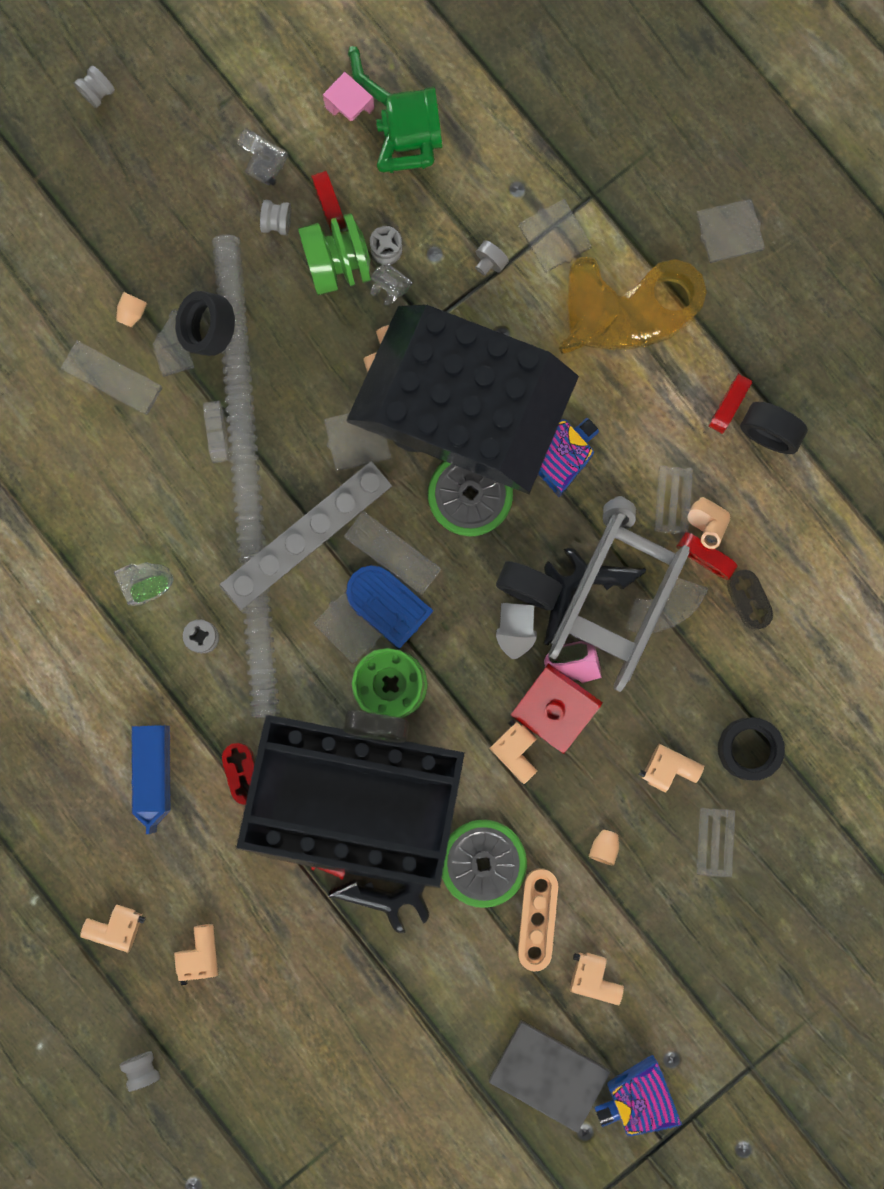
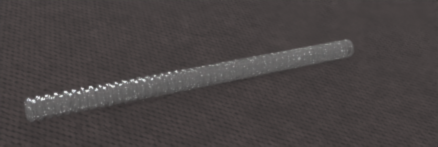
[212,235,281,718]

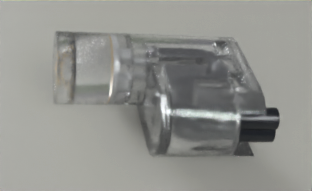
[237,128,288,186]

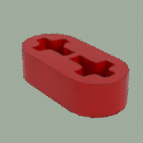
[311,170,346,233]
[708,373,753,434]
[676,532,738,580]
[222,743,255,805]

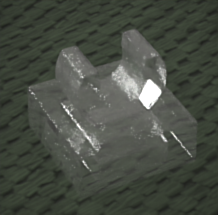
[370,264,413,306]

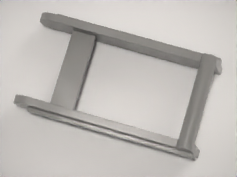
[548,513,690,692]

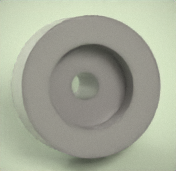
[475,241,509,276]
[603,496,636,529]

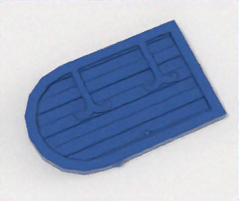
[346,565,433,650]

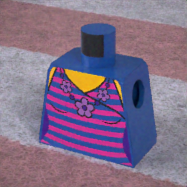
[538,418,599,497]
[594,1055,682,1136]

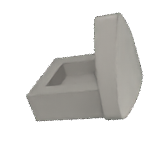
[496,603,537,659]

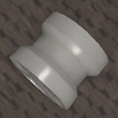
[74,65,115,108]
[260,200,291,235]
[370,226,402,265]
[183,620,219,654]
[119,1051,161,1091]

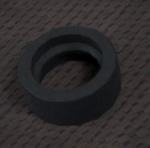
[175,291,235,356]
[740,402,808,454]
[496,561,562,610]
[718,718,785,781]

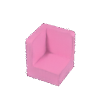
[323,72,374,121]

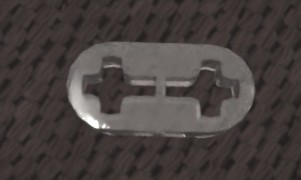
[203,400,230,463]

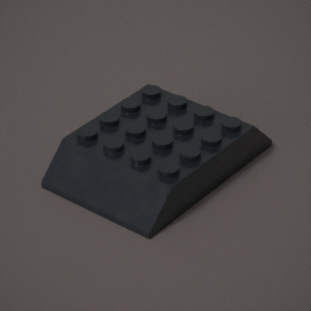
[346,305,579,495]
[236,714,465,888]

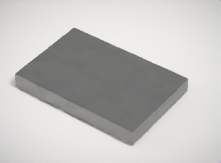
[489,1020,610,1133]

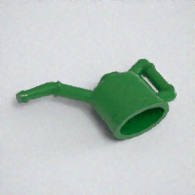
[348,46,443,173]

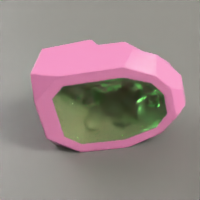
[544,641,602,683]

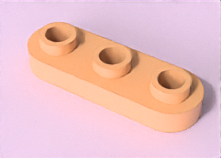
[518,868,558,971]

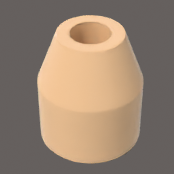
[116,292,147,328]
[589,830,619,866]

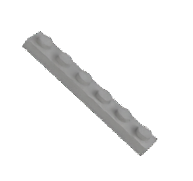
[219,461,392,611]

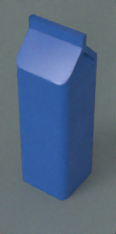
[132,725,171,834]

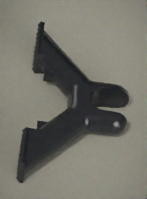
[544,548,646,646]
[328,879,430,933]

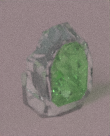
[114,562,174,606]

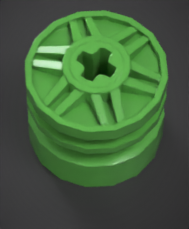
[298,213,371,296]
[352,648,428,720]

